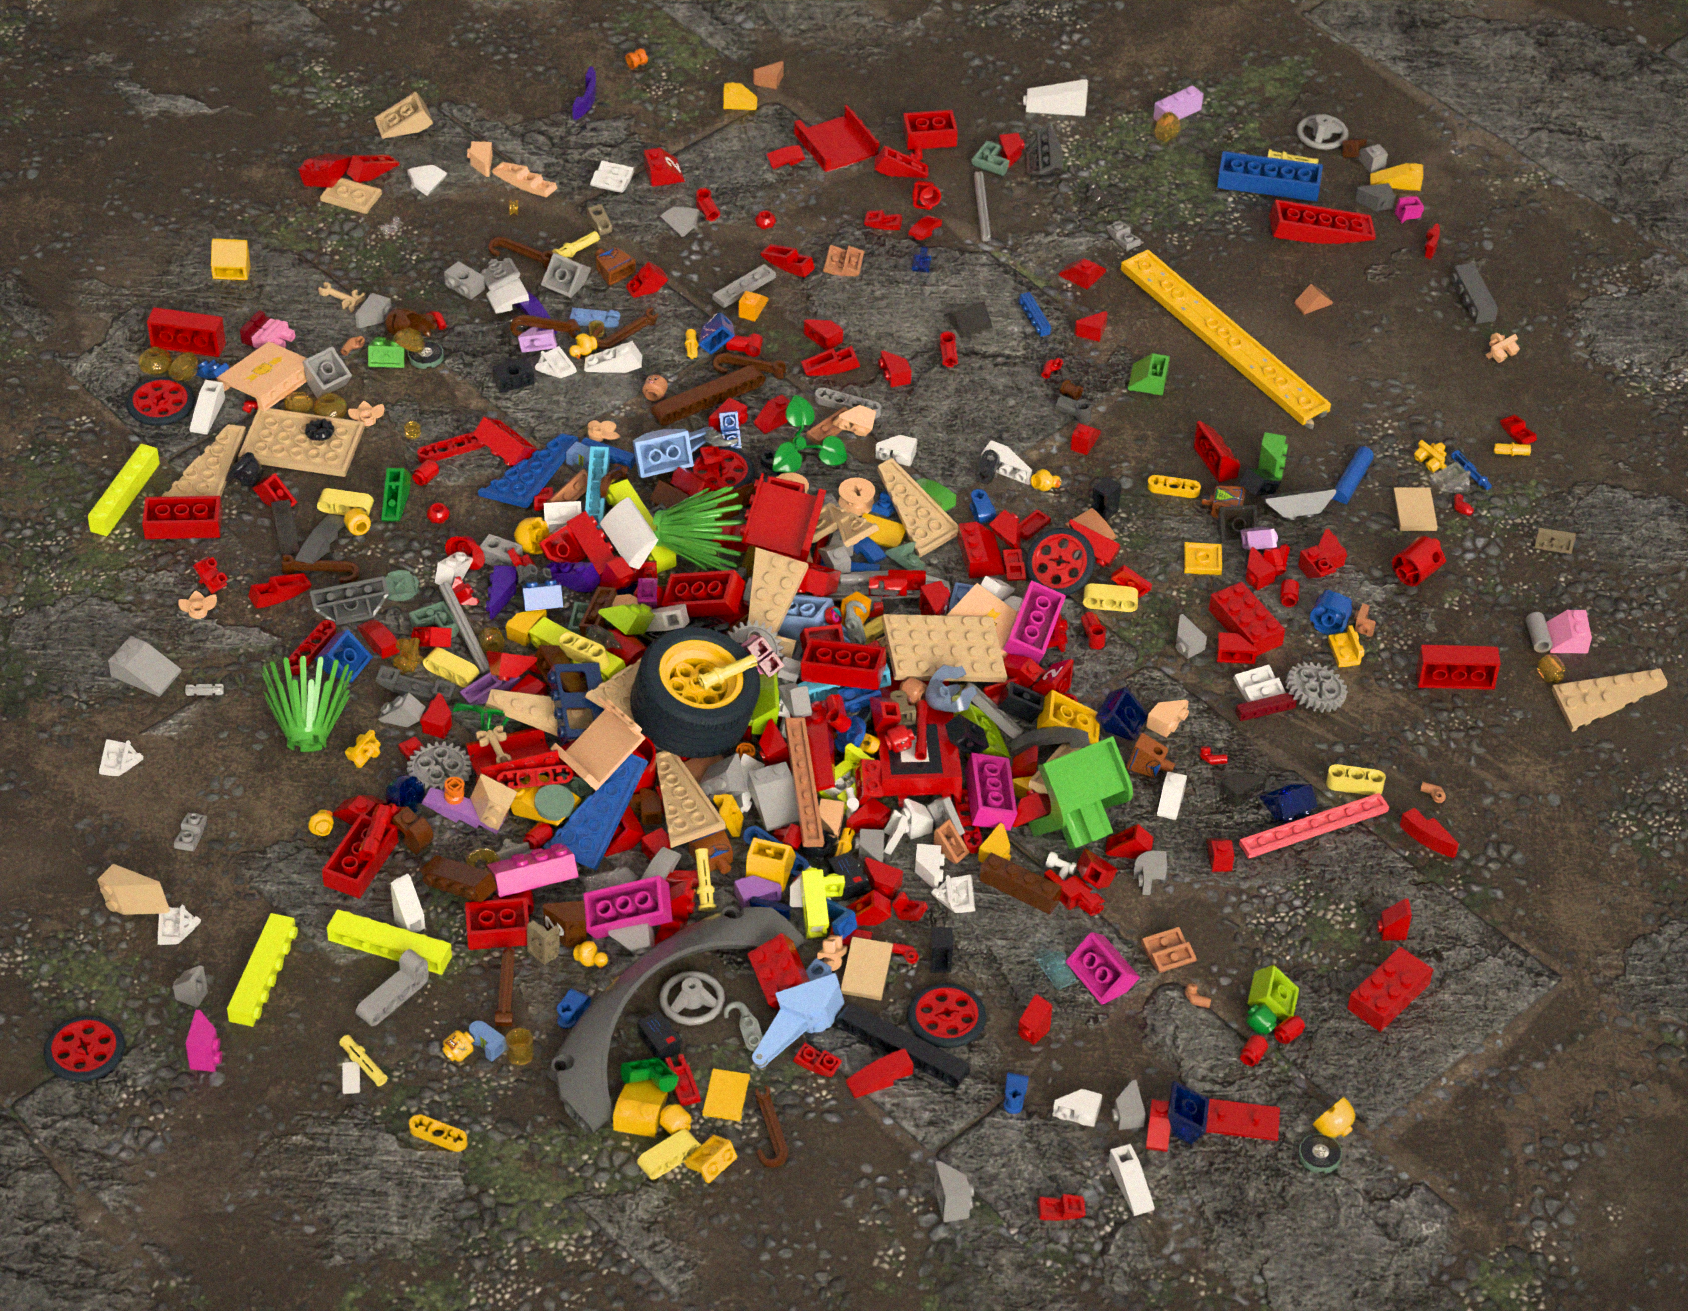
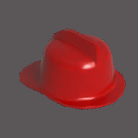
[445,536,485,570]

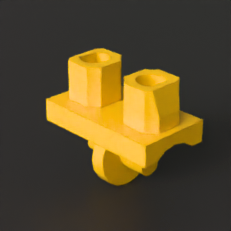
[1414,440,1447,473]
[345,730,381,768]

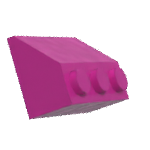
[1065,932,1140,1004]

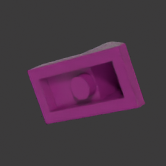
[637,578,657,608]

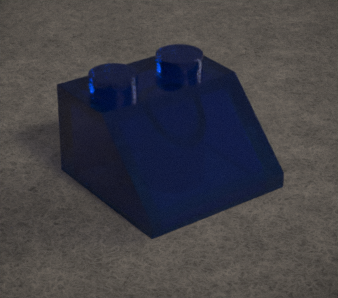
[1095,687,1148,741]
[1260,783,1318,822]
[1168,1081,1210,1145]

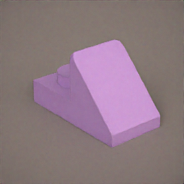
[518,327,557,353]

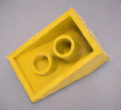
[1037,690,1101,744]
[511,774,582,826]
[613,1080,669,1138]

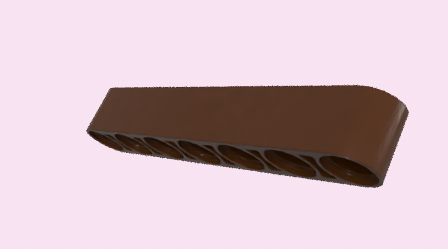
[651,365,766,426]

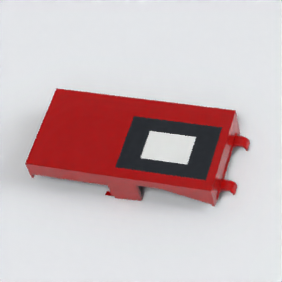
[875,677,962,807]

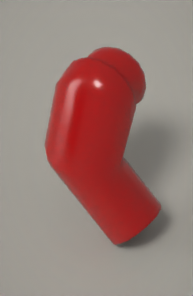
[426,311,447,330]

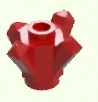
[1261,544,1290,576]
[451,576,479,605]

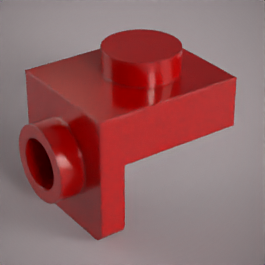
[892,892,928,921]

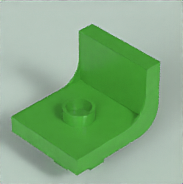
[1028,736,1133,849]

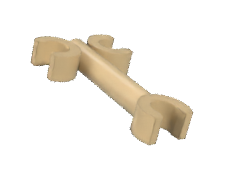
[318,282,365,312]
[476,725,511,763]

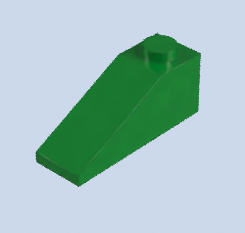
[381,468,411,522]

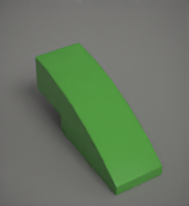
[915,478,956,511]

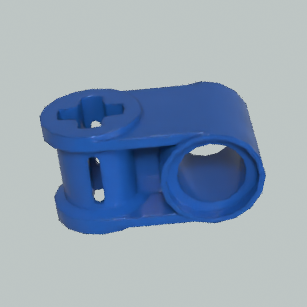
[969,489,996,524]
[557,988,591,1029]
[1004,1072,1029,1114]

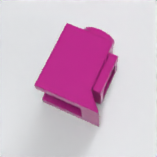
[1395,196,1424,223]

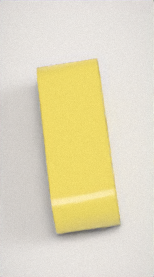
[317,488,374,516]
[1083,583,1138,612]
[559,632,610,670]
[423,647,480,688]
[1326,764,1386,796]
[637,1129,701,1180]

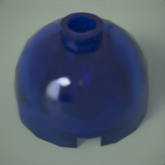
[385,775,424,813]

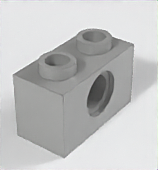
[444,261,485,300]

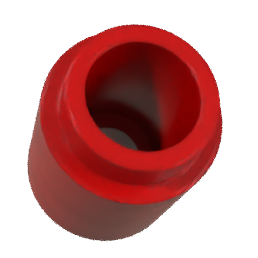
[412,460,439,486]
[1280,579,1300,607]
[523,822,553,850]
[1274,1015,1305,1044]
[1240,1035,1268,1066]

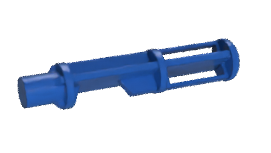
[1451,450,1492,490]

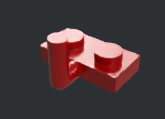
[1111,565,1152,598]

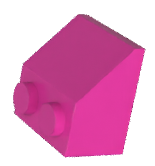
[186,1010,222,1072]

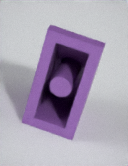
[734,875,781,909]

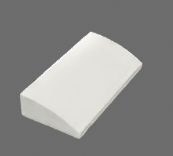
[600,497,658,569]

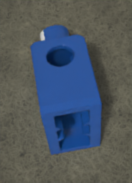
[698,313,735,355]

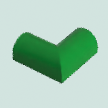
[620,1057,679,1092]

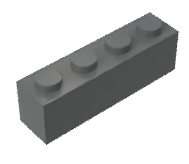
[1451,263,1498,324]

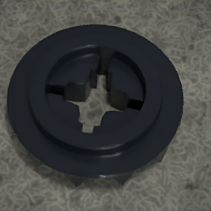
[305,418,334,441]

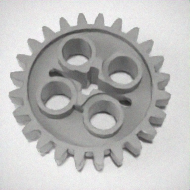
[727,620,784,658]
[1285,662,1348,713]
[407,741,472,794]

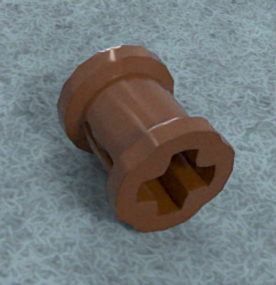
[1060,379,1083,401]

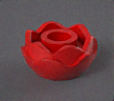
[755,210,776,229]
[427,503,450,524]

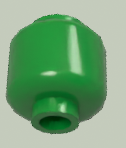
[1246,1003,1277,1035]

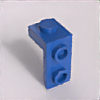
[826,898,858,940]

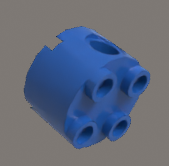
[1310,590,1352,635]

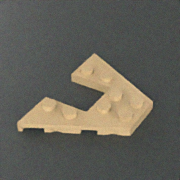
[790,503,880,563]

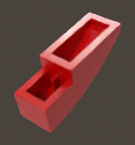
[760,244,815,277]
[801,346,861,376]
[248,573,312,609]
[357,619,400,660]
[1400,808,1459,858]
[846,1048,914,1099]

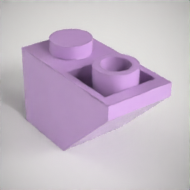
[1240,526,1278,550]

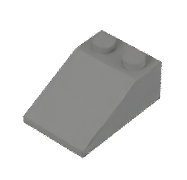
[108,636,182,697]
[747,762,799,831]

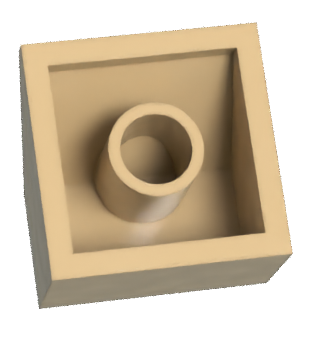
[470,774,517,830]

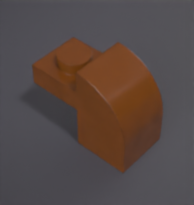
[628,788,662,825]
[392,806,434,856]

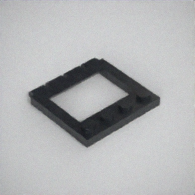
[637,616,730,645]

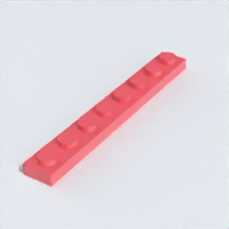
[1239,793,1389,859]

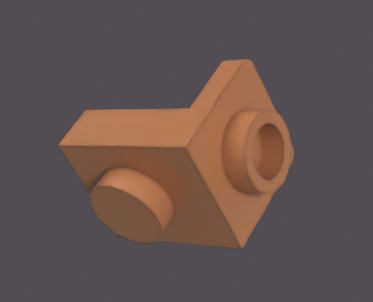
[1354,603,1376,636]

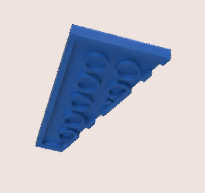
[478,433,579,508]
[543,754,648,871]

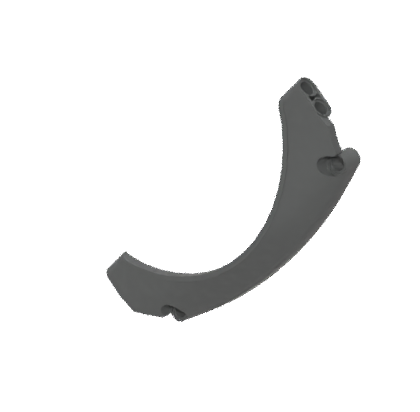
[547,906,804,1135]

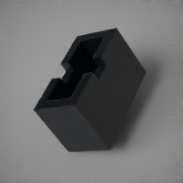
[1091,476,1121,521]
[929,927,953,973]

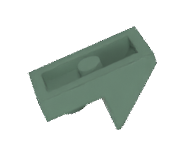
[885,541,926,570]

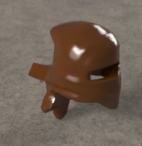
[385,308,437,339]

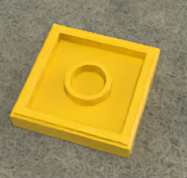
[1184,542,1222,575]

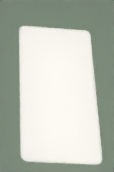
[343,1062,360,1094]

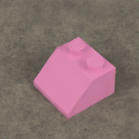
[1546,610,1592,653]

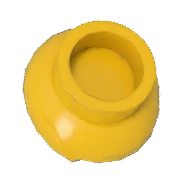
[569,333,597,359]
[1031,469,1062,491]
[308,809,334,836]
[574,941,608,968]

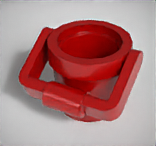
[912,180,941,210]

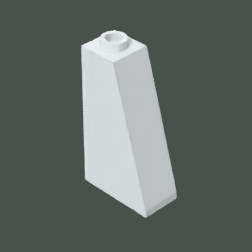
[1023,79,1088,116]

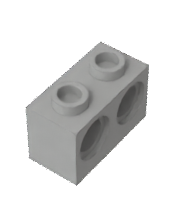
[480,534,523,566]

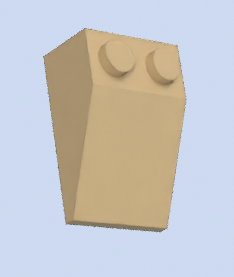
[374,92,433,138]
[97,864,170,915]

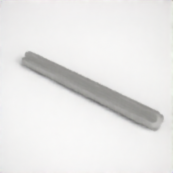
[974,171,991,242]
[439,582,490,675]

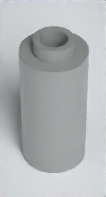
[1526,612,1553,653]

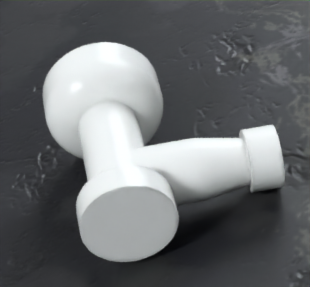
[846,787,859,819]
[1045,851,1077,881]

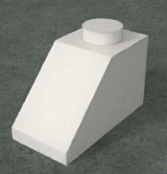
[981,576,1015,601]
[1157,772,1187,820]

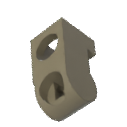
[587,204,612,236]
[890,690,916,725]

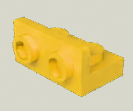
[1328,625,1364,668]
[713,794,744,837]
[684,1135,737,1183]

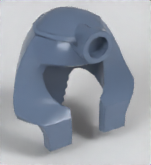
[925,665,978,712]

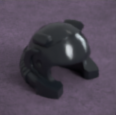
[226,452,264,487]
[798,829,839,862]

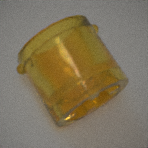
[506,1028,534,1065]

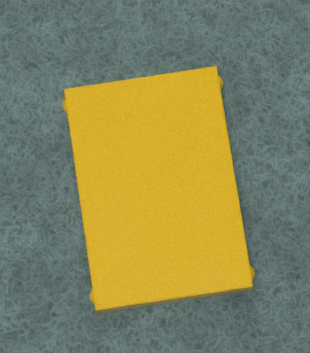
[861,513,906,549]
[702,1069,750,1121]

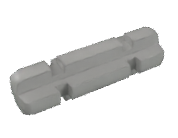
[185,684,224,696]

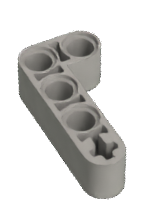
[356,949,429,1026]

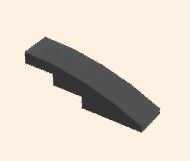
[296,514,345,564]

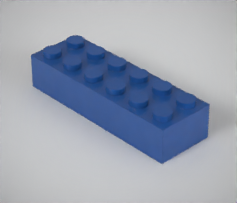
[1217,151,1323,201]

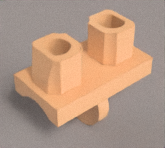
[1486,333,1520,363]
[818,935,848,971]

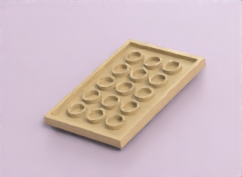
[238,408,365,477]
[881,614,1007,682]

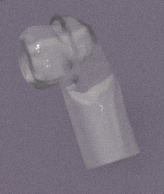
[380,217,401,235]

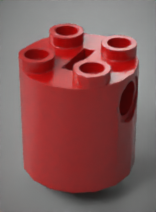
[1392,536,1446,587]
[601,628,647,667]

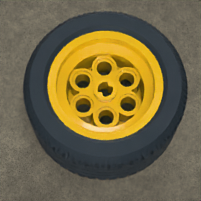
[630,627,760,759]

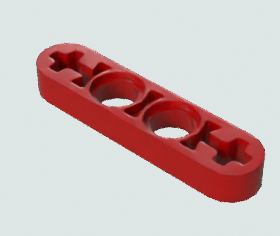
[417,432,483,463]
[288,620,336,675]
[495,765,573,789]
[953,788,982,854]

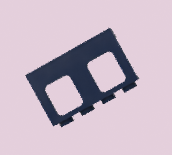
[547,663,605,744]

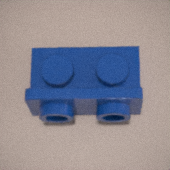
[838,687,882,713]

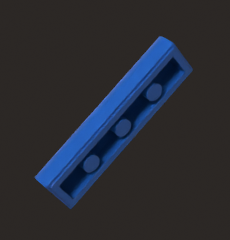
[1332,446,1374,504]

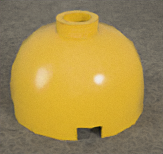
[514,517,549,555]
[1313,1097,1355,1138]

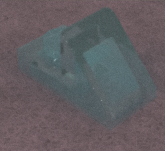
[1037,951,1076,990]

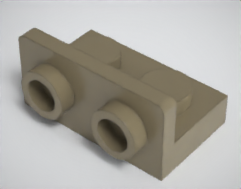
[1534,528,1576,554]
[527,920,560,965]

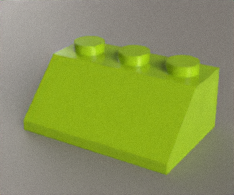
[748,672,780,735]
[954,703,1011,760]

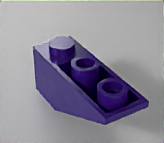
[546,562,601,592]
[486,565,518,620]

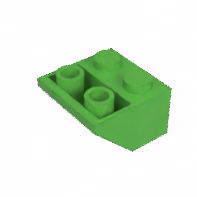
[1128,353,1170,395]
[1258,432,1288,480]

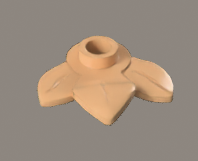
[348,401,384,427]
[587,420,620,442]
[179,591,217,619]

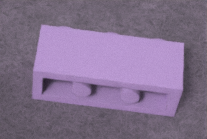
[1153,85,1203,127]

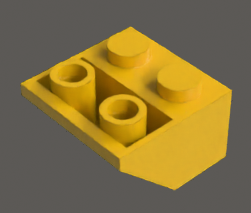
[211,239,251,280]
[746,838,796,892]

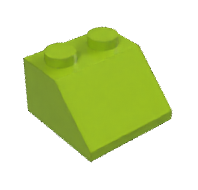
[598,603,655,635]
[1247,965,1299,1021]

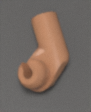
[340,336,365,356]
[1420,782,1446,803]
[1185,983,1212,1008]

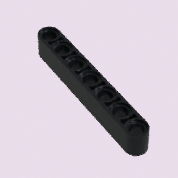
[835,1004,971,1088]

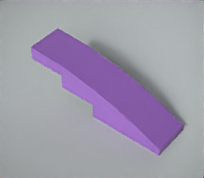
[422,788,506,834]

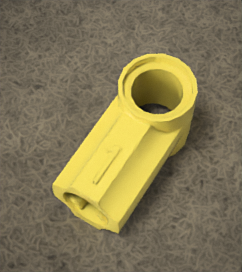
[863,616,884,645]

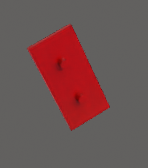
[1196,1097,1280,1141]

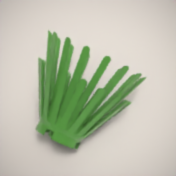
[653,486,744,571]
[261,656,353,752]

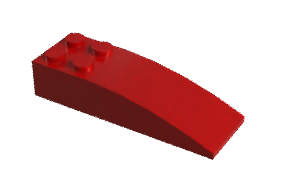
[1269,199,1376,244]
[790,700,835,792]

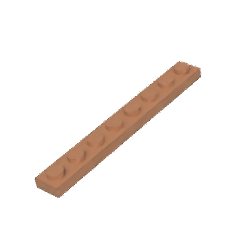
[784,718,824,847]

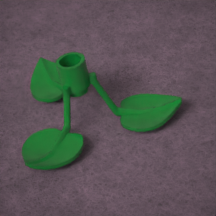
[772,395,847,473]
[453,703,510,732]

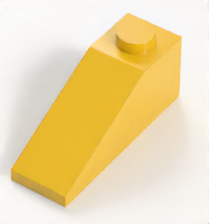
[1370,163,1423,191]

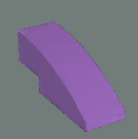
[460,672,521,705]

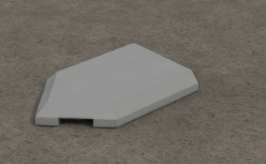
[480,258,520,291]

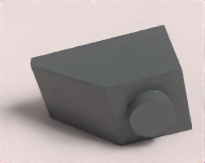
[1355,183,1395,211]

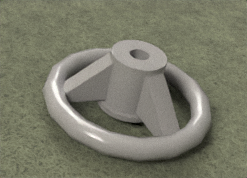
[1296,114,1349,150]
[659,971,725,1026]

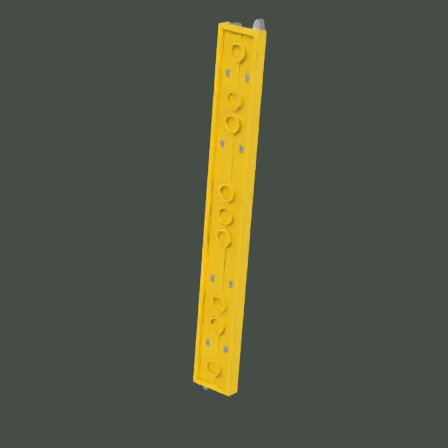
[1121,250,1331,429]

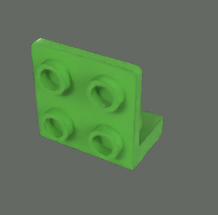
[368,337,408,368]

